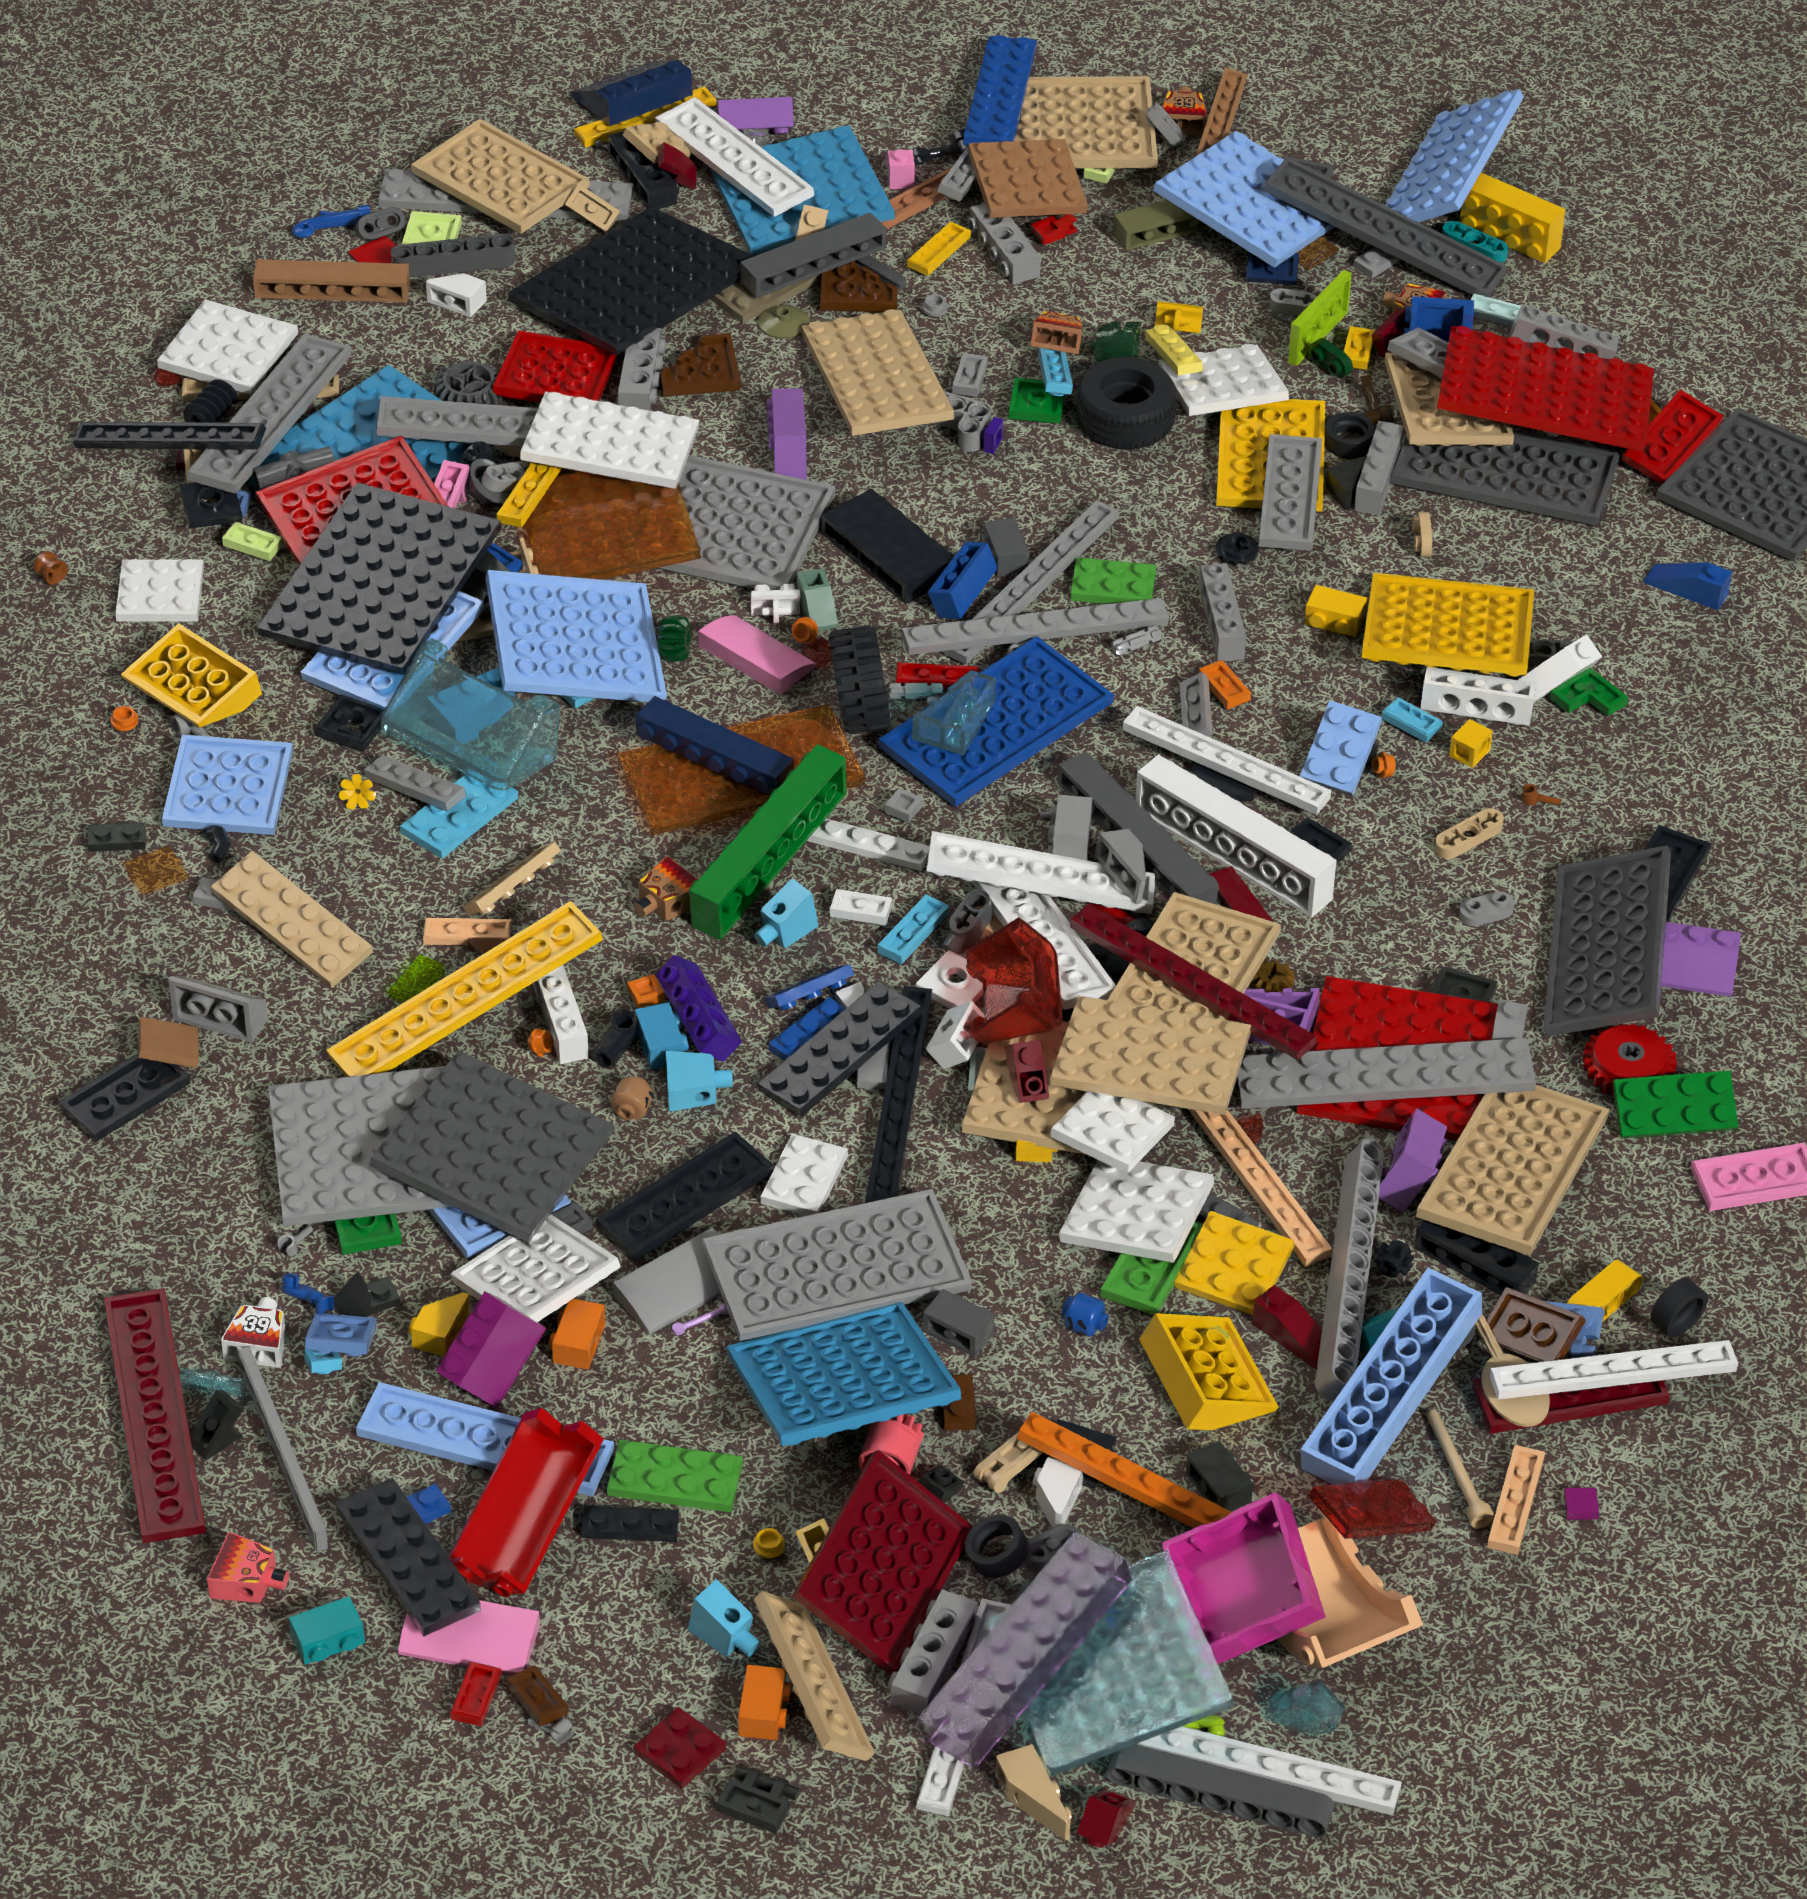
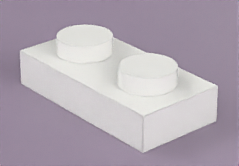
[830,889,892,926]

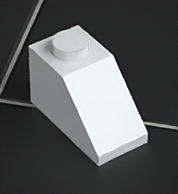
[426,273,487,317]
[1033,1457,1083,1528]

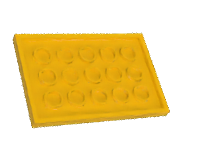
[1216,399,1325,512]

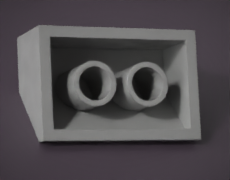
[168,976,268,1043]

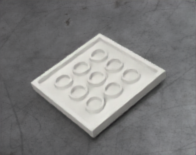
[157,299,298,395]
[1159,344,1289,416]
[1059,1160,1214,1263]
[451,1214,620,1322]

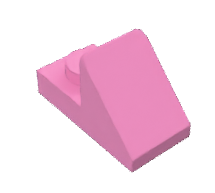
[434,460,469,508]

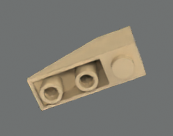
[995,1744,1074,1841]

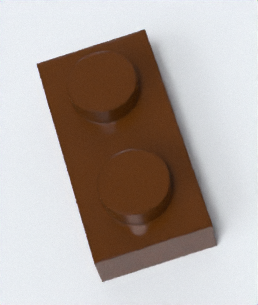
[943,1374,976,1430]
[507,1665,568,1727]

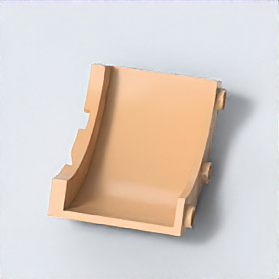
[1277,1512,1423,1668]

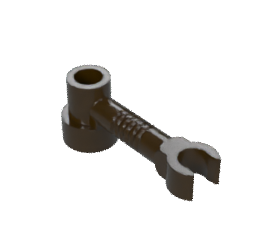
[1360,375,1393,425]

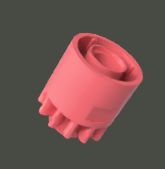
[858,1414,924,1475]

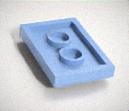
[1300,700,1383,796]

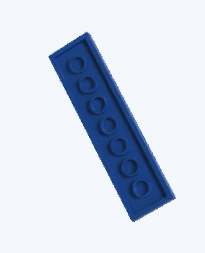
[963,35,1037,146]

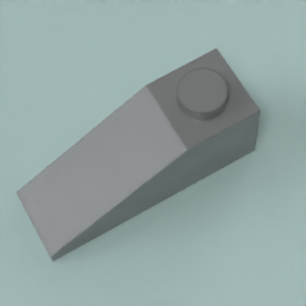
[1094,829,1146,904]

